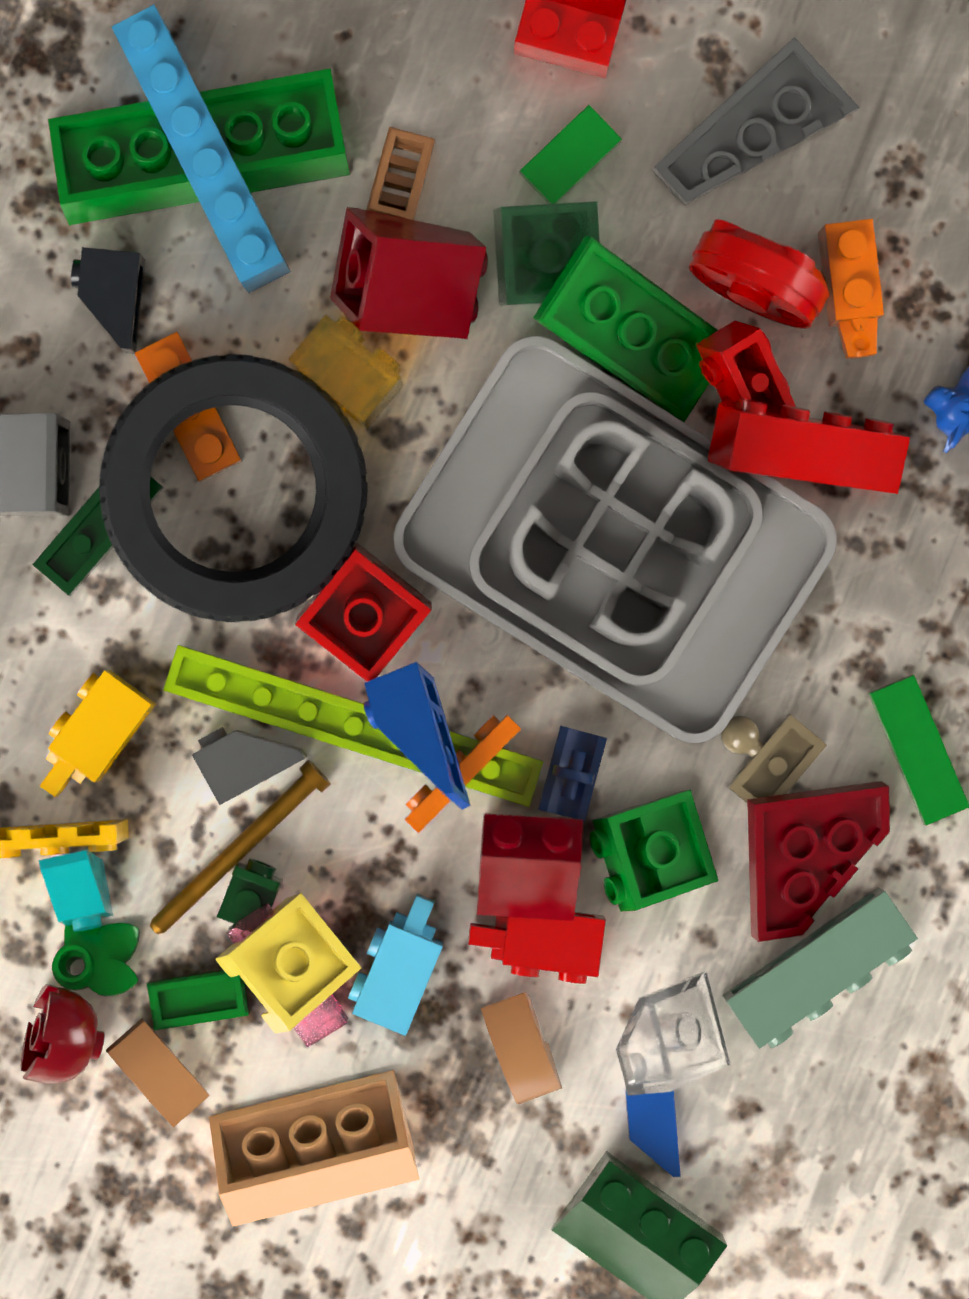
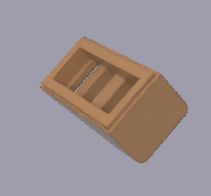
[366,127,435,220]

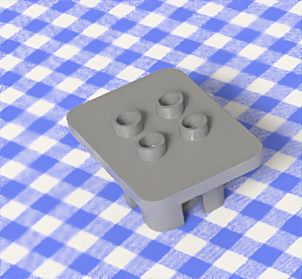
[393,336,837,743]

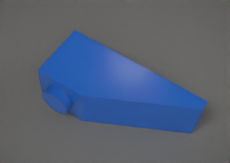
[364,662,471,809]

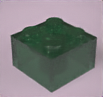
[493,201,600,306]

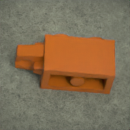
[818,219,884,359]

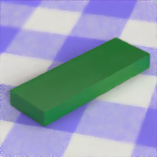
[868,675,969,826]

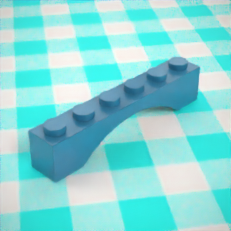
[111,5,291,294]

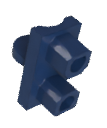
[538,725,607,822]

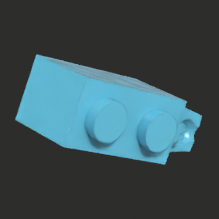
[348,893,443,1036]

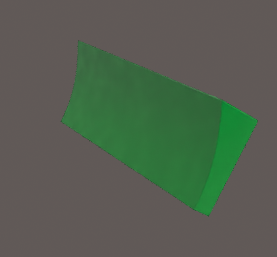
[48,68,350,225]

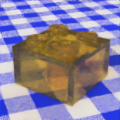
[288,314,404,430]

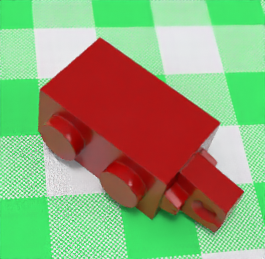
[468,912,606,984]

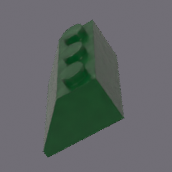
[551,1151,727,1299]

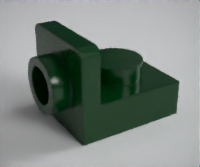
[217,858,283,931]

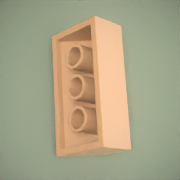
[209,1070,420,1226]

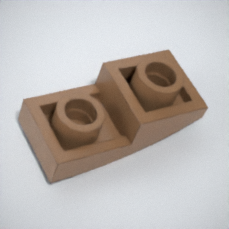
[481,992,562,1104]
[106,1018,210,1128]

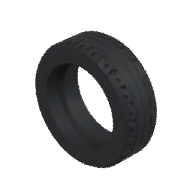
[99,354,368,622]

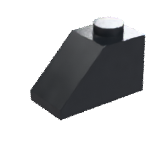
[71,247,145,354]

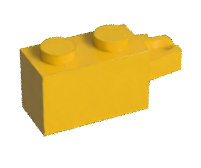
[40,670,156,798]

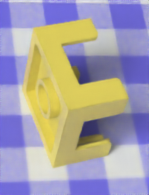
[215,893,361,1033]

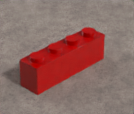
[707,398,910,494]

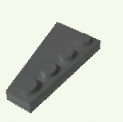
[653,37,860,205]

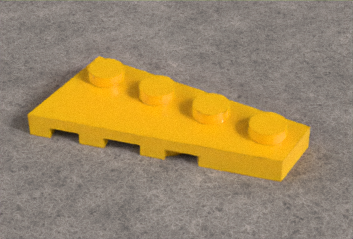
[0,819,129,858]

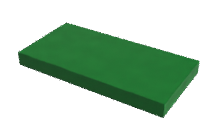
[533,236,718,422]

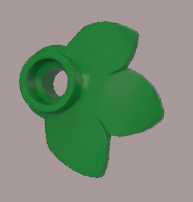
[52,923,140,997]

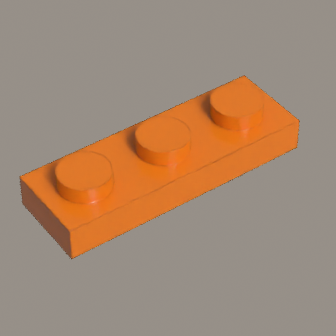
[135,332,242,482]
[405,715,521,833]

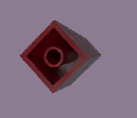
[330,207,488,339]
[477,813,583,921]

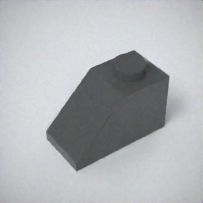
[192,727,307,805]

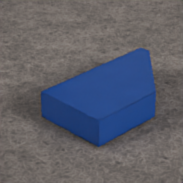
[625,1086,681,1177]

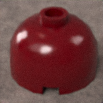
[21,984,105,1084]

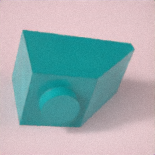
[39,850,114,932]

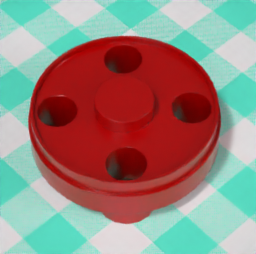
[689,219,829,329]

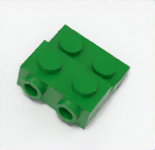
[589,790,719,912]

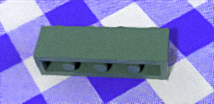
[722,887,918,1049]

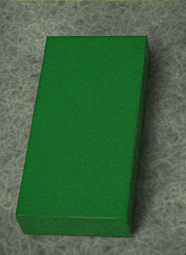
[520,105,622,208]
[147,970,250,1031]

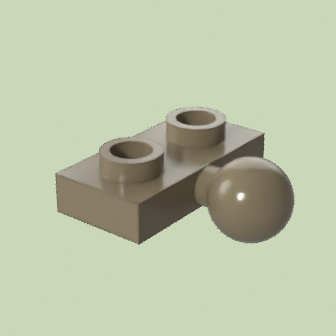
[721,714,827,803]

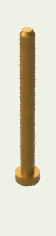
[150,760,331,935]

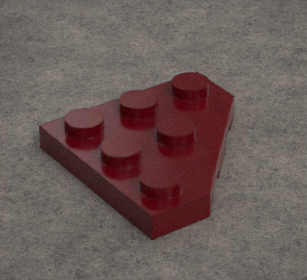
[747,781,890,942]

